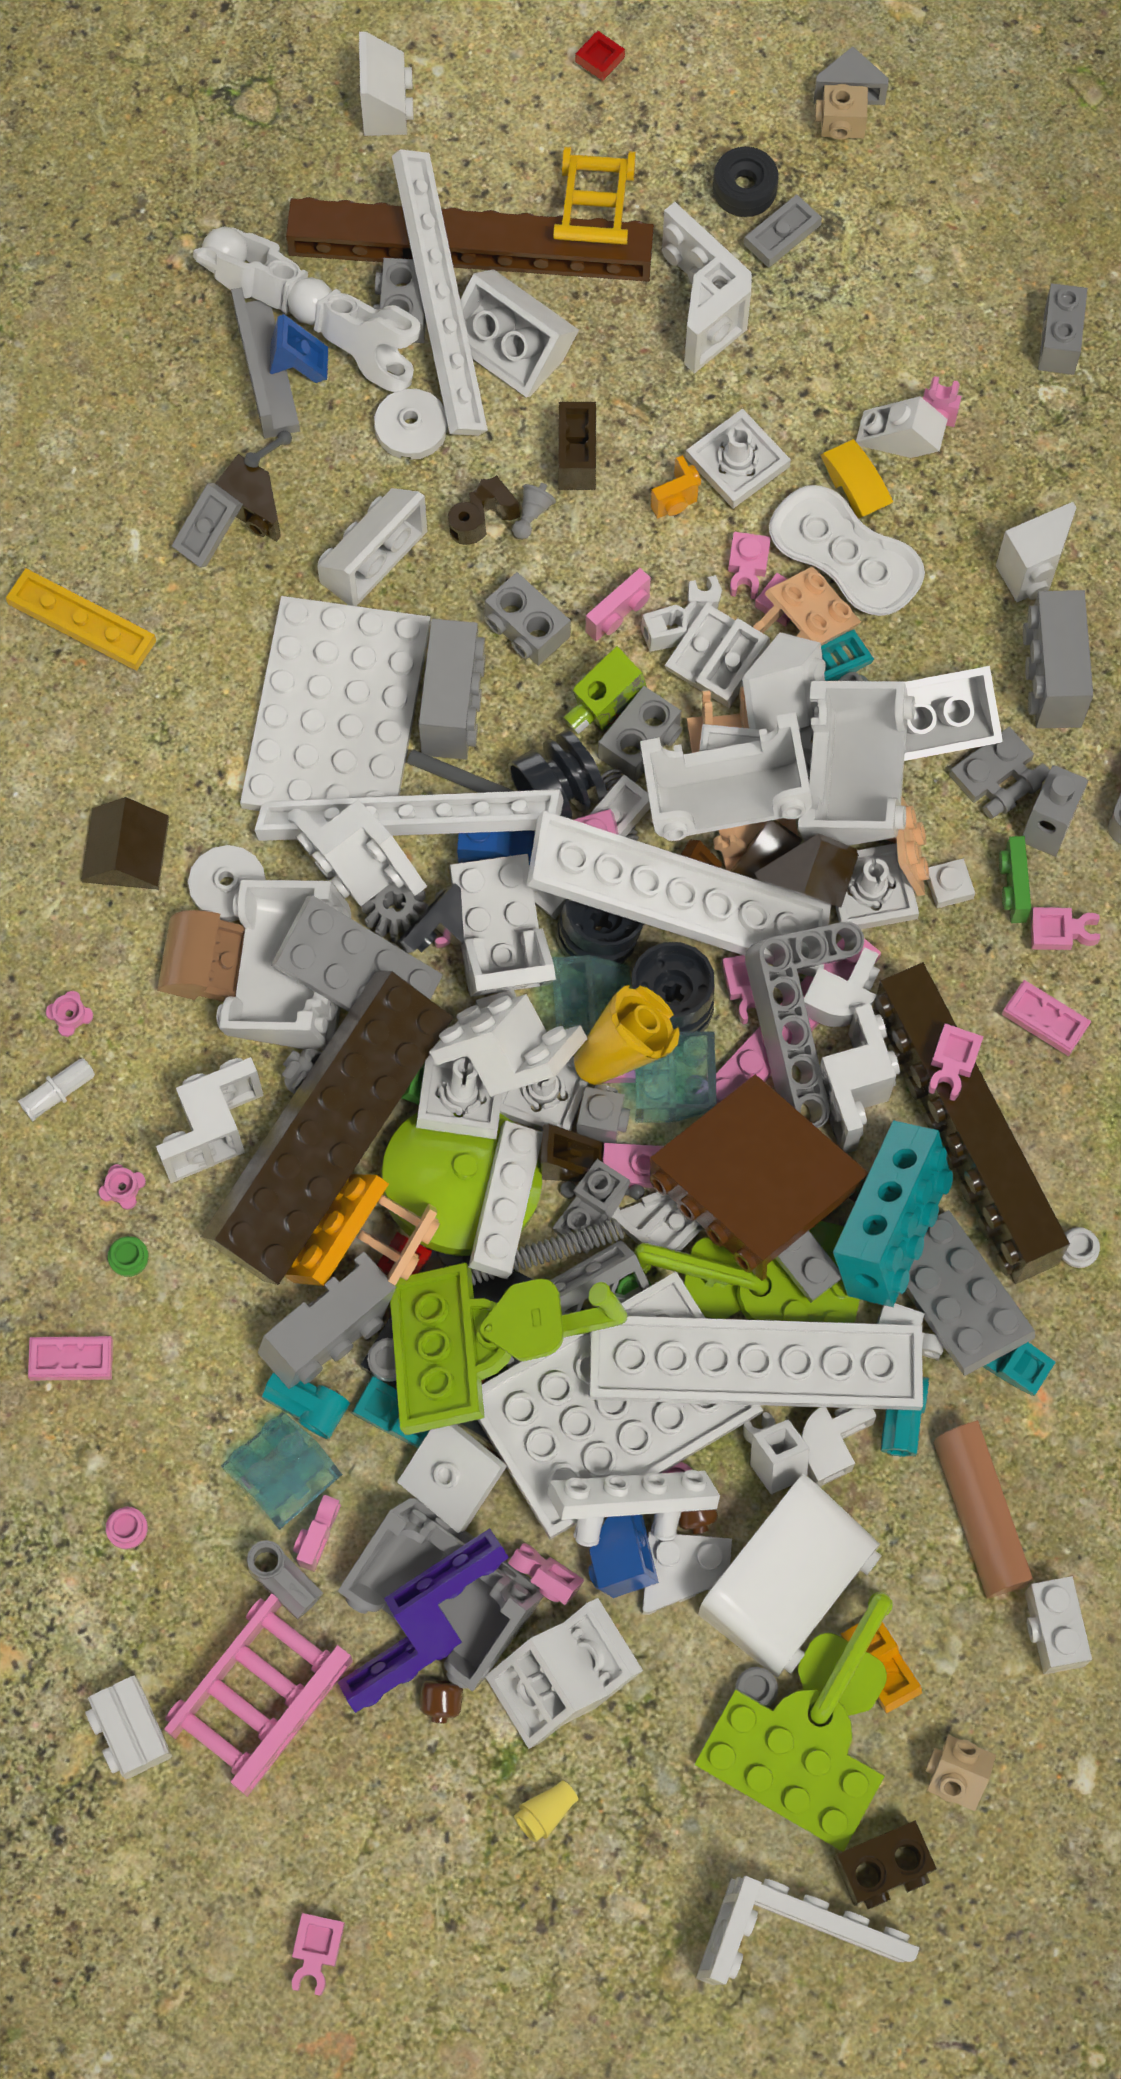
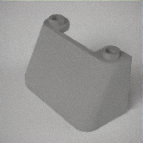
[338,1498,543,1692]

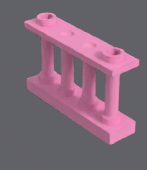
[164,1594,353,1797]

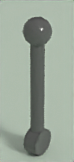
[244,431,292,467]
[561,1181,645,1200]

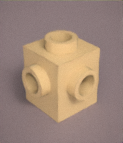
[815,84,868,139]
[925,1735,996,1811]

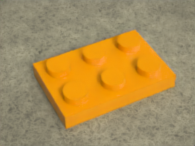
[285,1174,389,1286]

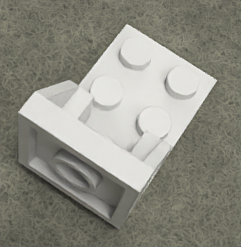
[662,202,752,374]
[449,854,556,997]

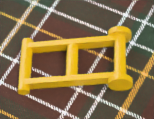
[554,146,636,245]

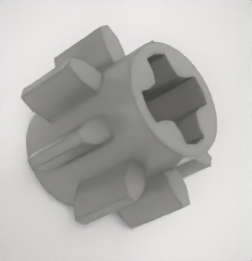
[282,1049,322,1094]

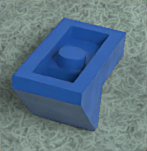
[269,314,329,383]

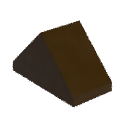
[541,1124,604,1182]

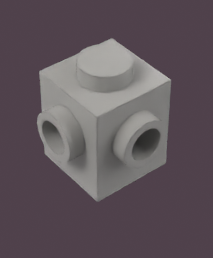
[577,1085,630,1143]

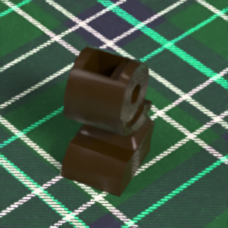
[448,475,520,545]

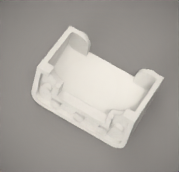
[798,681,915,846]
[640,712,812,841]
[217,880,351,1051]
[698,1474,882,1678]

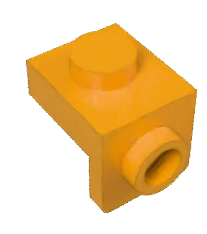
[651,455,701,519]

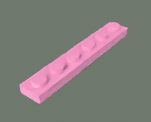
[696,938,881,1110]

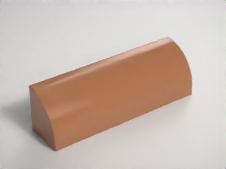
[933,1420,1033,1599]

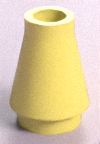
[514,1780,579,1842]

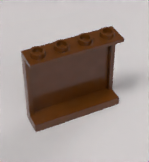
[650,1074,869,1281]

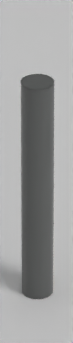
[407,749,514,793]

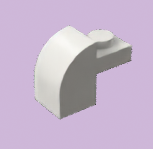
[804,947,880,1027]
[801,1407,876,1487]

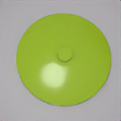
[381,1112,542,1256]

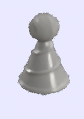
[511,483,556,540]

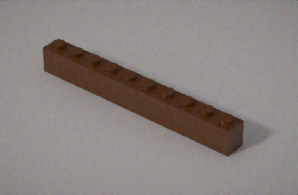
[286,197,654,282]

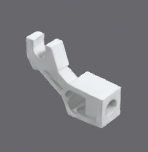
[641,575,722,652]

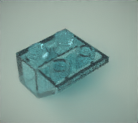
[552,955,631,1036]
[634,1031,717,1123]
[221,1412,343,1530]

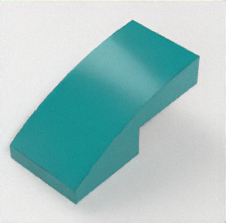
[983,1342,1056,1396]
[351,1376,430,1449]

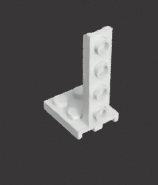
[696,1876,919,1985]

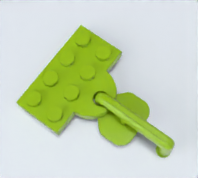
[632,1221,860,1323]
[390,1263,628,1435]
[694,1592,893,1852]

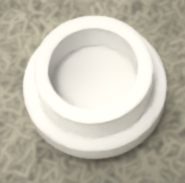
[1062,1227,1100,1268]

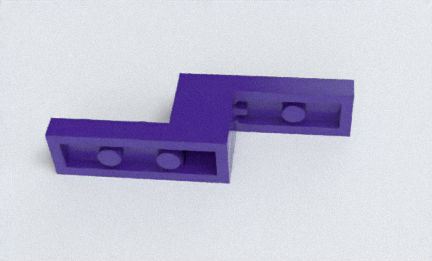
[338,1528,509,1713]

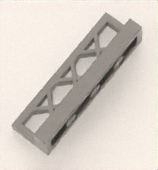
[231,287,300,439]
[506,1240,650,1369]

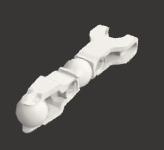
[193,226,421,392]

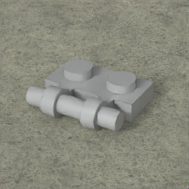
[949,726,1050,819]

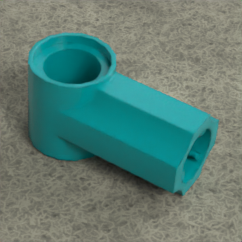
[261,1373,350,1439]
[881,1377,929,1457]

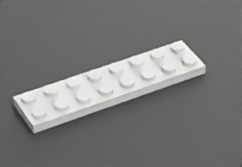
[527,810,831,977]
[589,1316,923,1410]

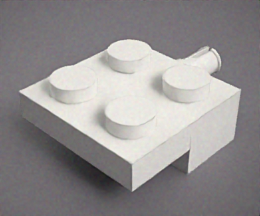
[665,603,770,708]

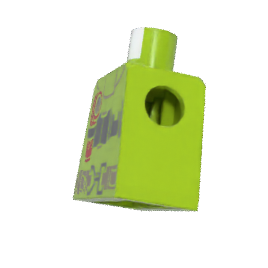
[563,646,647,735]

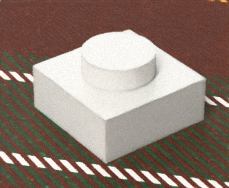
[927,858,975,908]

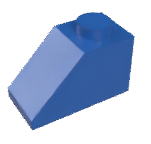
[457,830,535,866]
[588,1514,659,1598]

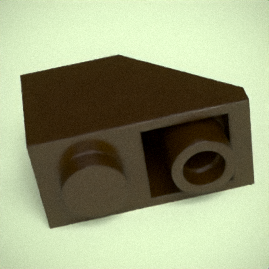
[215,454,281,542]

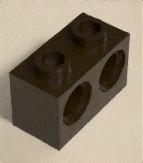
[558,402,596,490]
[834,1820,937,1910]

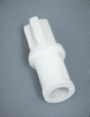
[18,1058,95,1122]

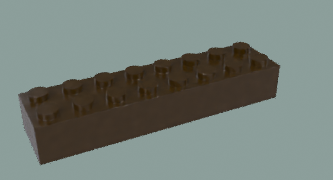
[873,962,1070,1284]
[200,971,454,1285]

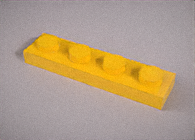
[6,568,156,671]

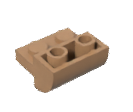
[157,910,245,1002]

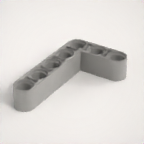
[745,922,864,1128]

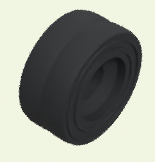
[713,146,779,217]

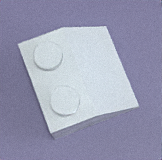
[359,32,414,136]
[996,502,1076,602]
[742,632,825,731]

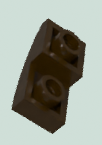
[731,820,802,885]

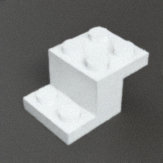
[292,799,427,906]
[429,994,588,1097]
[820,1004,900,1154]
[156,1057,264,1183]
[485,1598,643,1749]

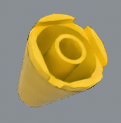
[574,985,680,1085]

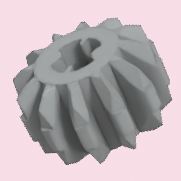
[362,882,428,943]

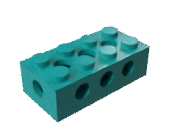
[833,1120,953,1308]

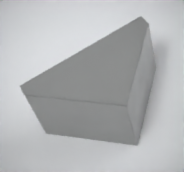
[814,47,888,105]

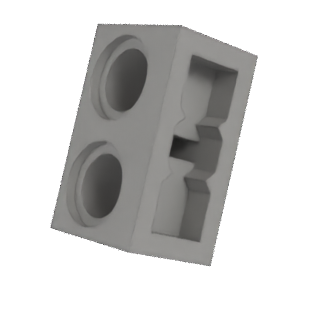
[373,258,426,343]
[1038,283,1088,375]
[485,572,571,666]
[598,686,682,783]

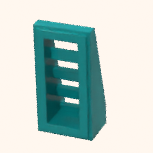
[821,630,874,681]

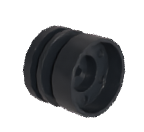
[508,729,607,819]
[556,899,644,971]
[632,942,715,1044]

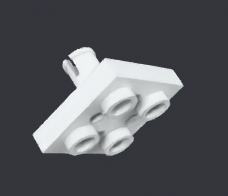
[685,409,791,509]
[835,843,919,929]
[416,1055,502,1139]
[500,1056,589,1131]

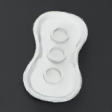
[769,485,925,616]

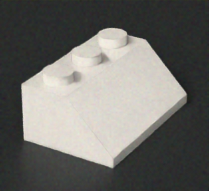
[460,269,579,397]
[317,488,427,606]
[904,666,1003,761]

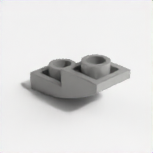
[553,1159,630,1254]

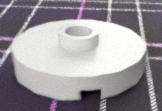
[374,388,448,460]
[188,845,266,922]

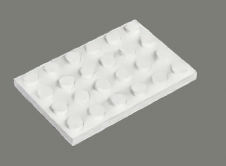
[240,596,431,811]
[478,1272,763,1539]

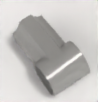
[247,1540,323,1620]

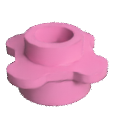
[46,991,93,1037]
[99,1164,146,1210]

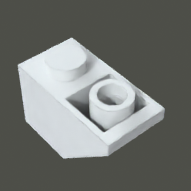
[856,396,948,458]

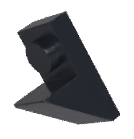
[395,883,464,953]

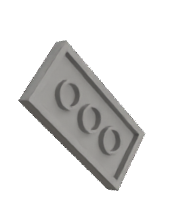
[271,895,443,1012]
[906,1210,1035,1376]

